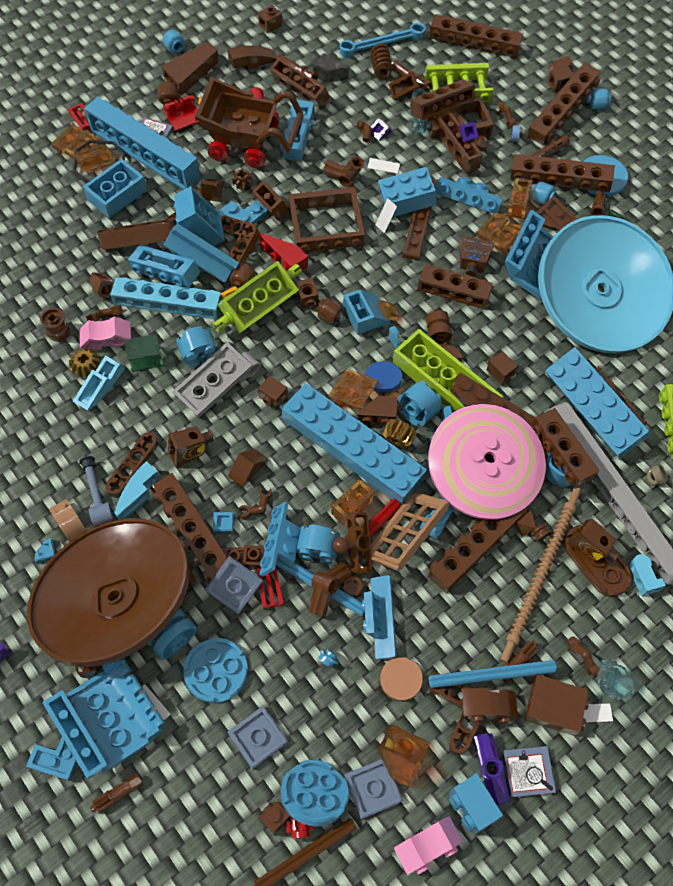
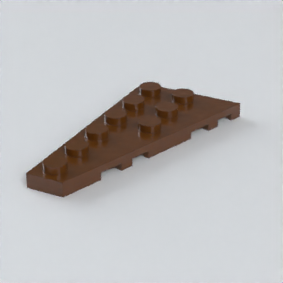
[450,372,555,455]

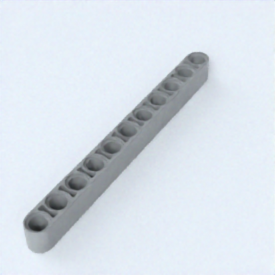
[548,402,673,585]

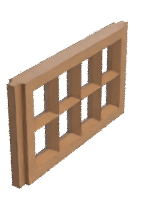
[365,492,450,571]

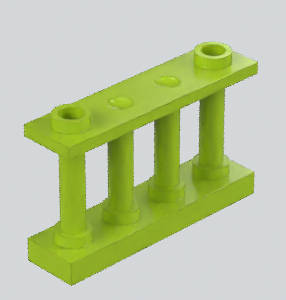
[425,63,493,102]

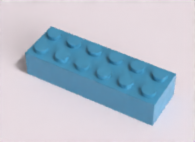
[545,347,650,460]

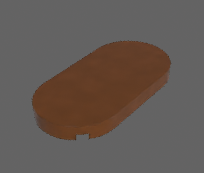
[564,525,632,597]

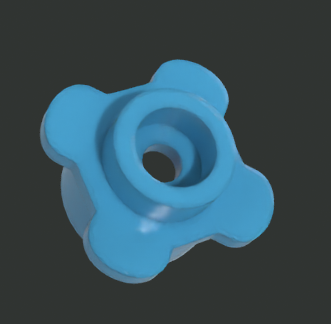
[318,649,339,668]

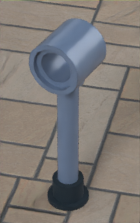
[79,456,114,527]

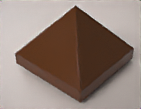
[516,509,536,536]

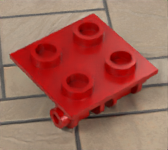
[162,95,199,131]

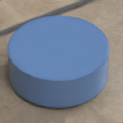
[512,125,520,142]

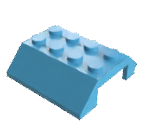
[505,210,554,299]
[42,658,165,779]

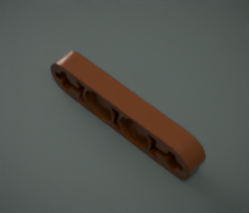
[106,432,158,498]

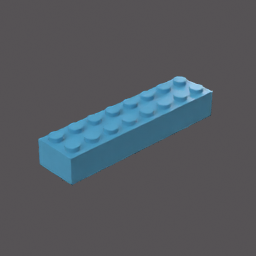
[84,96,201,190]
[282,383,427,506]

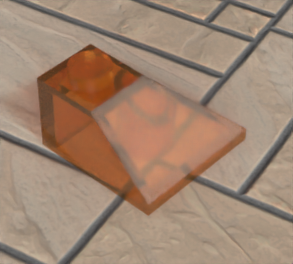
[378,723,430,788]

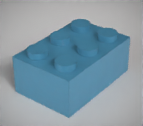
[83,159,147,218]
[378,167,437,217]
[174,186,225,246]

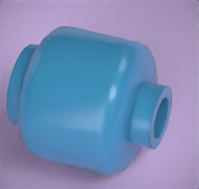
[163,30,186,54]
[586,88,611,110]
[530,182,557,206]

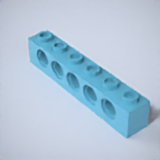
[110,277,222,320]

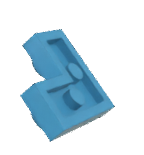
[220,201,268,230]
[26,737,77,781]

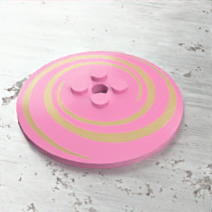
[428,404,546,520]

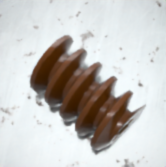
[371,44,393,80]

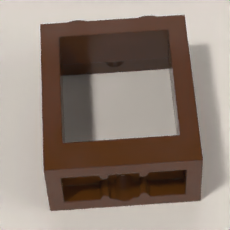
[450,97,494,138]

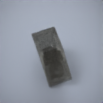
[313,53,349,82]

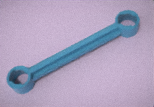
[340,23,425,58]

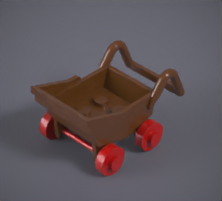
[195,77,303,169]

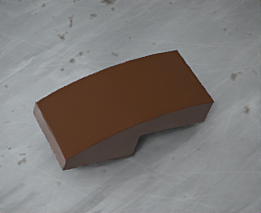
[224,545,265,569]

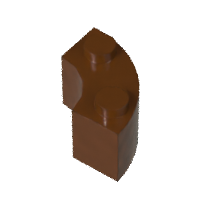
[462,688,518,724]

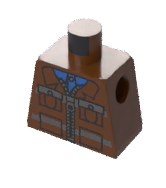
[460,235,495,277]

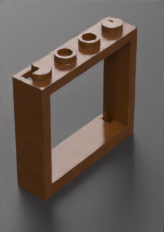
[288,187,365,253]

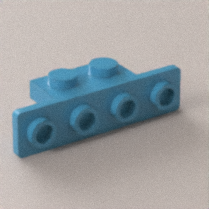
[436,177,502,214]
[260,502,301,576]
[362,575,397,660]

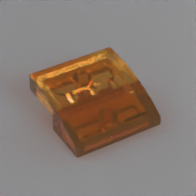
[52,123,99,161]
[476,212,522,253]

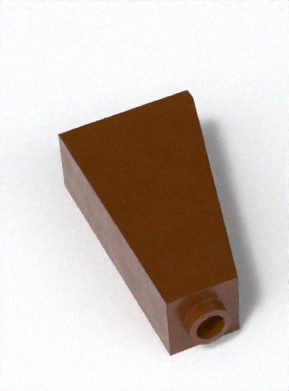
[161,42,218,96]

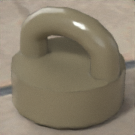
[647,464,668,485]

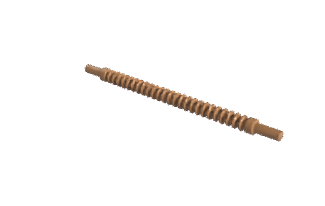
[500,487,581,664]

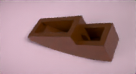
[227,45,277,69]

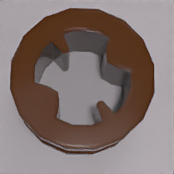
[531,524,551,542]

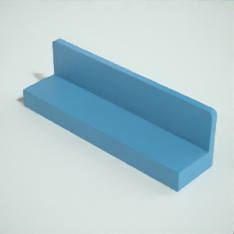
[164,224,239,282]

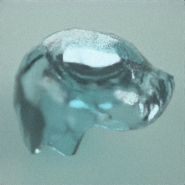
[597,659,634,700]

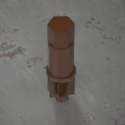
[502,640,538,683]
[90,773,143,814]

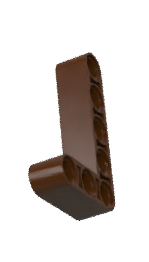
[97,212,177,250]

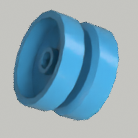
[148,608,197,660]

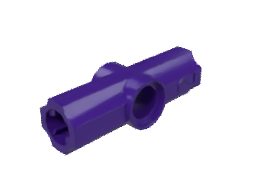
[473,733,510,805]

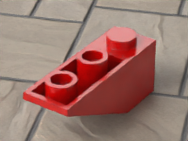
[259,233,308,272]

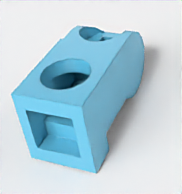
[629,554,666,597]

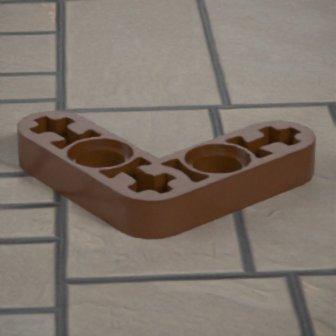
[221,216,260,265]
[428,673,480,755]

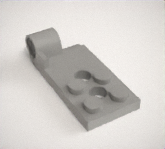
[173,342,261,418]

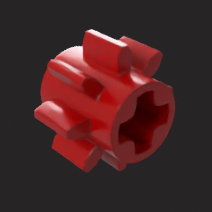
[286,816,314,839]

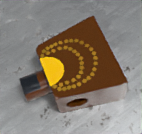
[168,426,214,468]
[567,518,619,563]

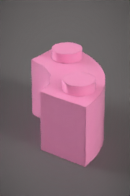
[79,317,131,350]
[394,816,463,875]

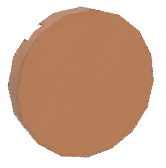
[380,658,423,701]

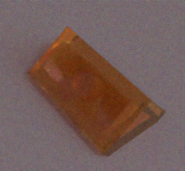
[74,145,113,172]

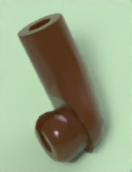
[356,120,372,143]

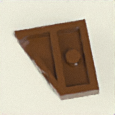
[536,195,577,231]

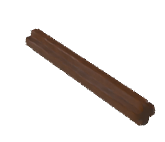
[254,818,356,886]

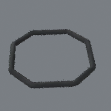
[73,140,125,183]

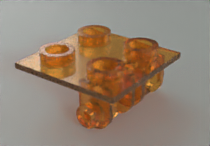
[328,368,379,410]

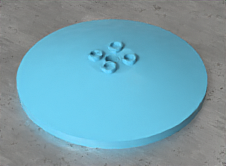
[538,215,673,353]

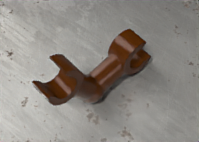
[496,102,516,129]
[86,305,123,322]
[239,487,272,520]
[566,636,601,678]

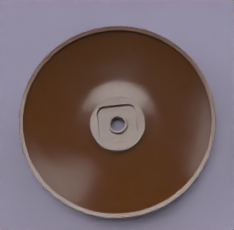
[27,518,190,667]

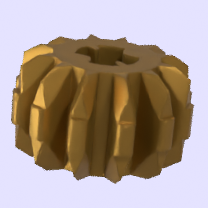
[69,347,101,379]
[383,419,416,448]

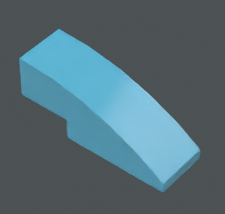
[73,356,125,411]
[115,461,160,520]

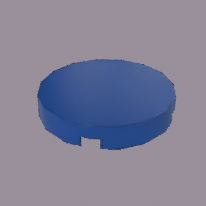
[365,361,402,393]

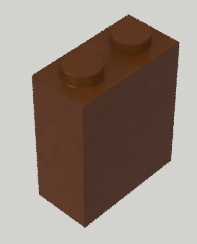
[524,674,590,736]

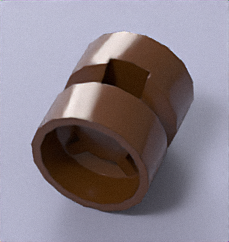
[40,308,70,342]
[426,310,452,344]

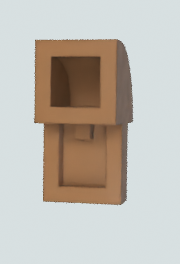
[49,499,87,542]

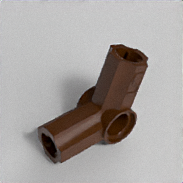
[323,156,364,187]
[308,562,351,616]

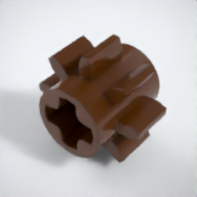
[232,169,253,190]

